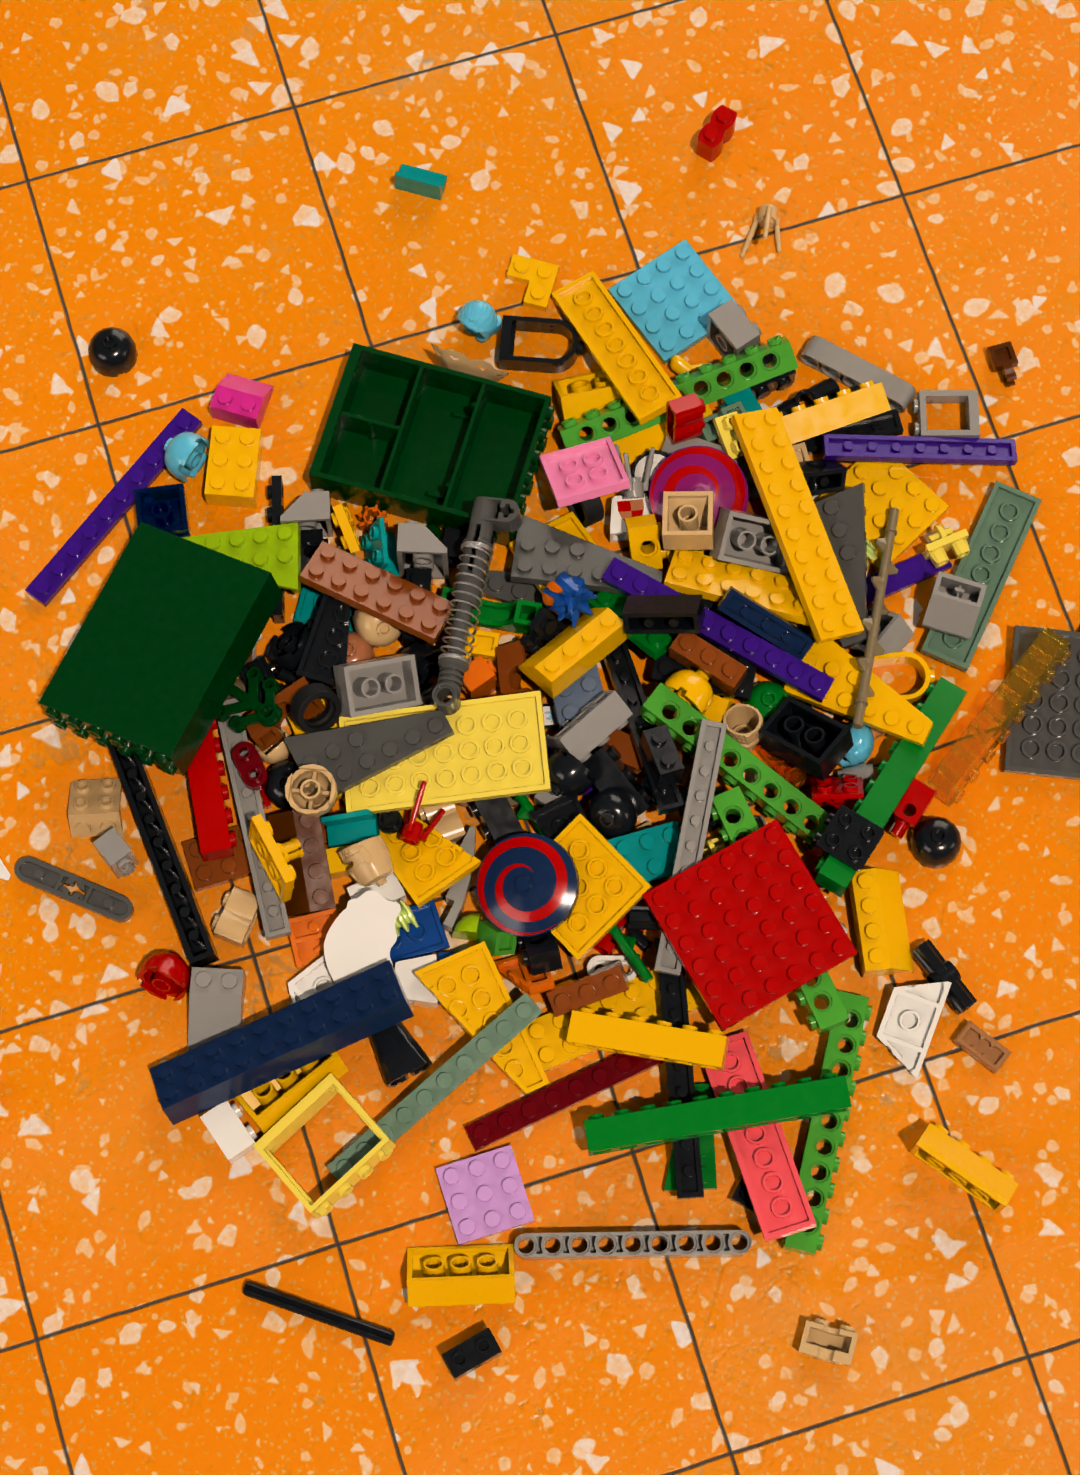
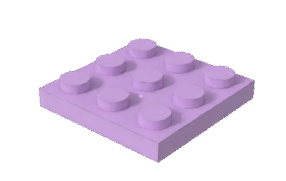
[435,1145,535,1246]

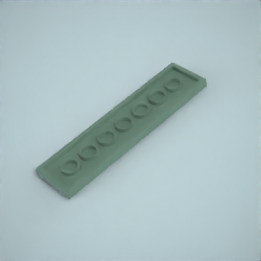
[920,481,1042,672]

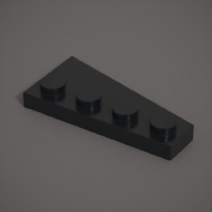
[296,594,351,689]
[529,797,588,840]

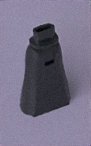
[369,1022,432,1088]

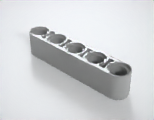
[800,335,916,413]

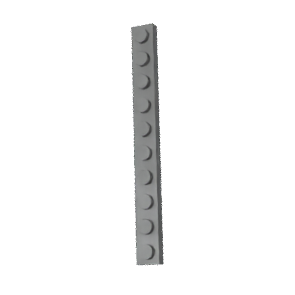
[218,698,292,941]
[654,719,727,976]

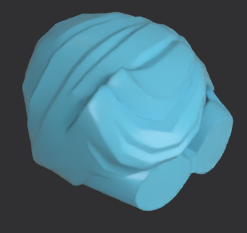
[457,300,502,342]
[839,722,874,767]

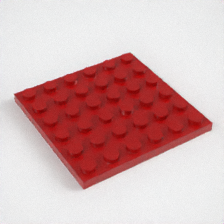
[642,819,858,1031]

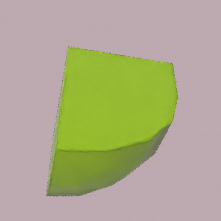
[452,913,481,942]

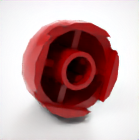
[137,952,191,1001]

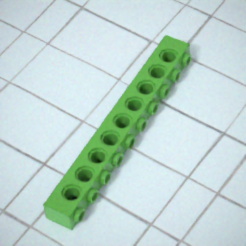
[557,335,799,448]
[638,682,829,859]
[710,786,850,1035]
[782,991,872,1256]

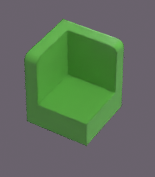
[477,920,517,956]

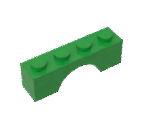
[442,587,542,635]

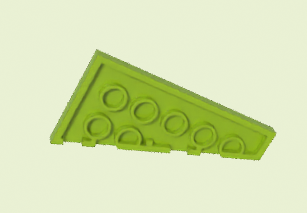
[181,522,301,594]

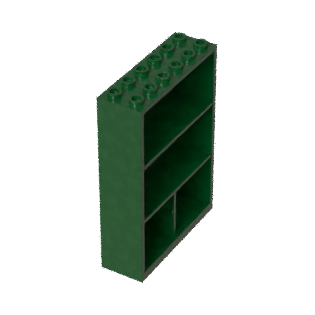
[309,343,555,547]
[39,522,283,776]

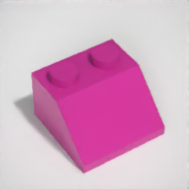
[210,373,274,429]

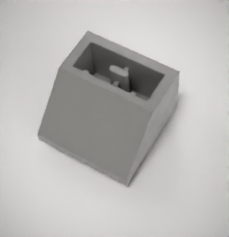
[921,571,987,640]

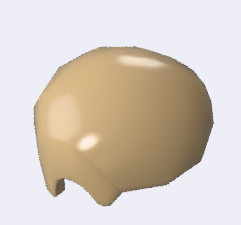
[254,727,291,764]

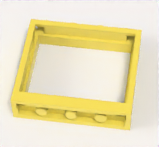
[253,1073,397,1219]

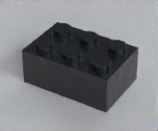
[758,696,854,781]

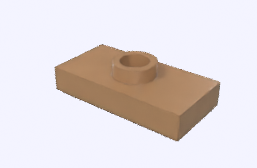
[953,1020,1012,1074]

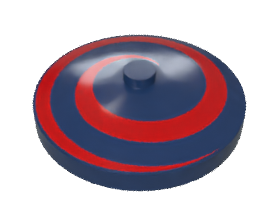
[476,833,579,937]

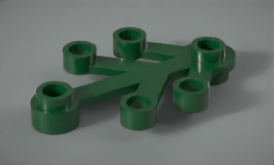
[216,667,282,733]

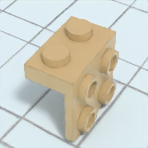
[68,778,123,837]

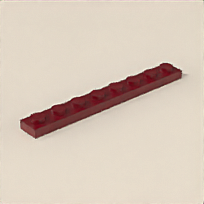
[465,1054,664,1152]

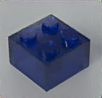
[134,483,191,537]

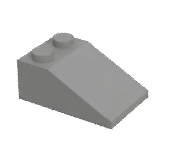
[188,967,247,1050]

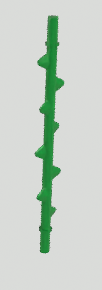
[514,794,654,984]

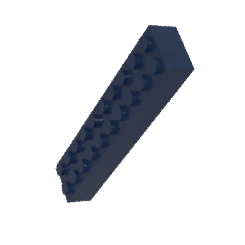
[150,960,414,1125]

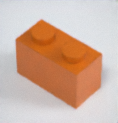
[461,655,497,700]

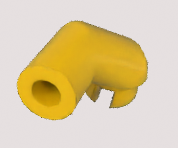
[670,355,703,375]

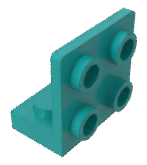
[361,517,400,577]

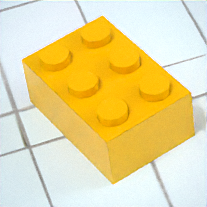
[204,425,264,508]

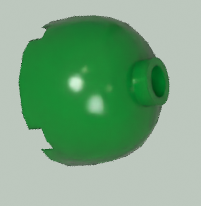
[742,681,790,725]

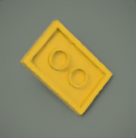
[248,813,304,903]

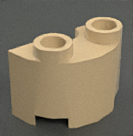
[798,1318,858,1366]

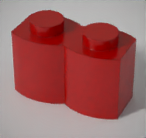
[696,105,737,162]
[665,393,706,445]

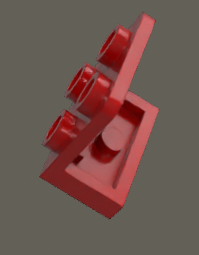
[811,774,864,810]

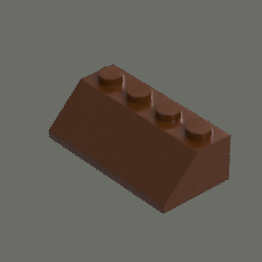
[267,810,336,916]

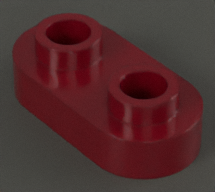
[232,742,268,791]

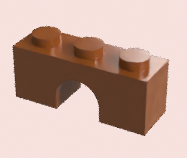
[669,634,748,696]
[495,640,534,696]
[244,676,326,751]
[546,960,630,1017]

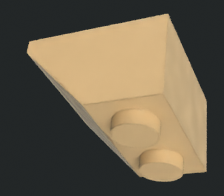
[662,491,714,550]

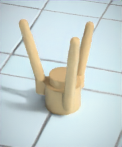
[740,204,781,258]

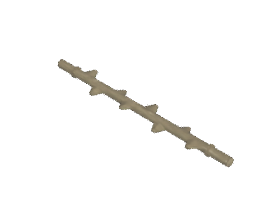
[852,508,899,729]

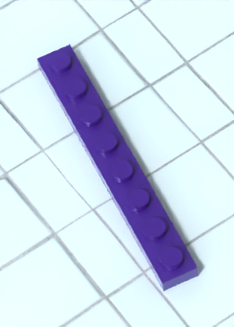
[821,434,1017,465]

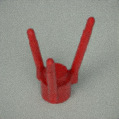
[399,781,445,846]

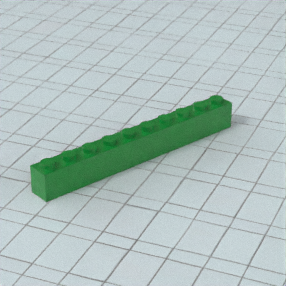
[814,677,967,897]
[583,1073,852,1156]

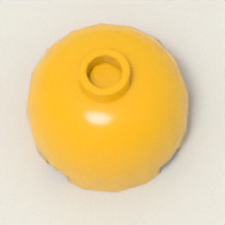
[664,669,714,715]

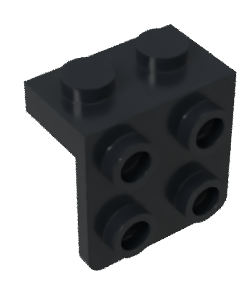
[811,804,884,871]

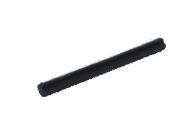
[242,1281,395,1346]

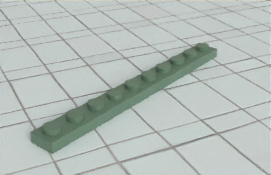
[326,992,542,1180]

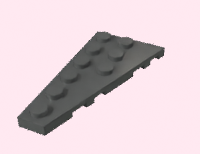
[815,483,868,649]
[511,514,663,594]
[284,710,454,795]

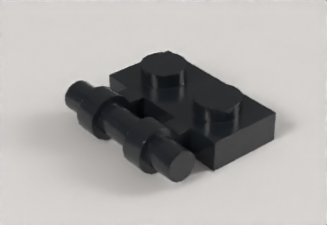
[521,606,568,654]

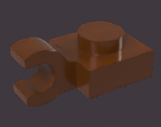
[986,341,1018,387]

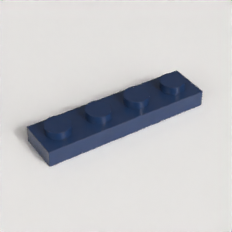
[717,586,815,661]

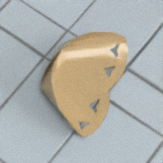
[431,343,511,382]

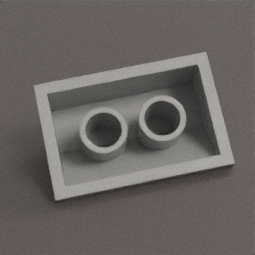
[396,520,449,580]

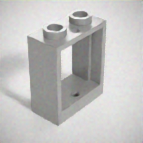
[912,390,980,438]

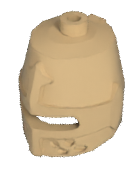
[723,703,763,752]
[338,835,394,887]

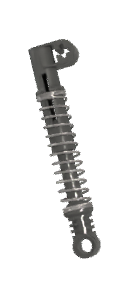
[432,496,522,715]

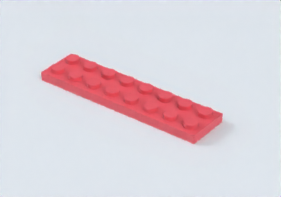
[704,1031,816,1243]

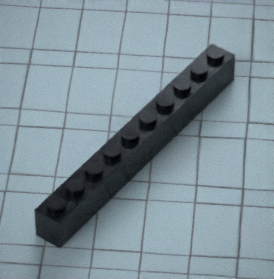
[109,746,220,967]

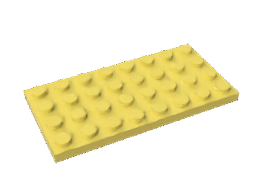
[339,691,552,814]

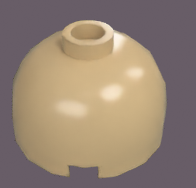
[353,609,402,647]
[285,764,338,818]

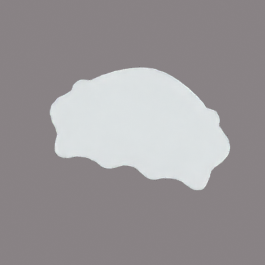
[324,890,401,984]

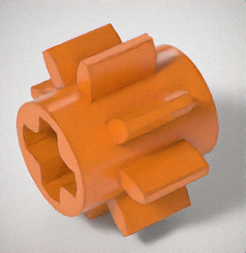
[358,504,388,531]

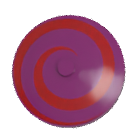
[649,446,749,532]

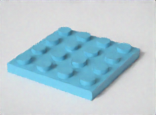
[608,239,738,365]

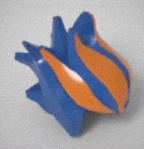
[542,571,598,628]

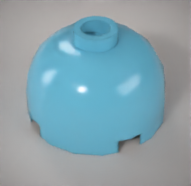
[164,431,210,482]

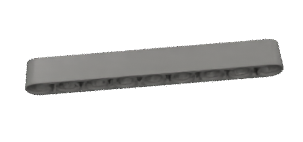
[514,1230,752,1261]

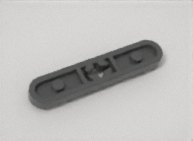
[14,856,134,923]

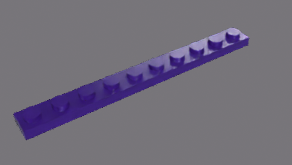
[25,408,202,607]
[601,557,834,703]

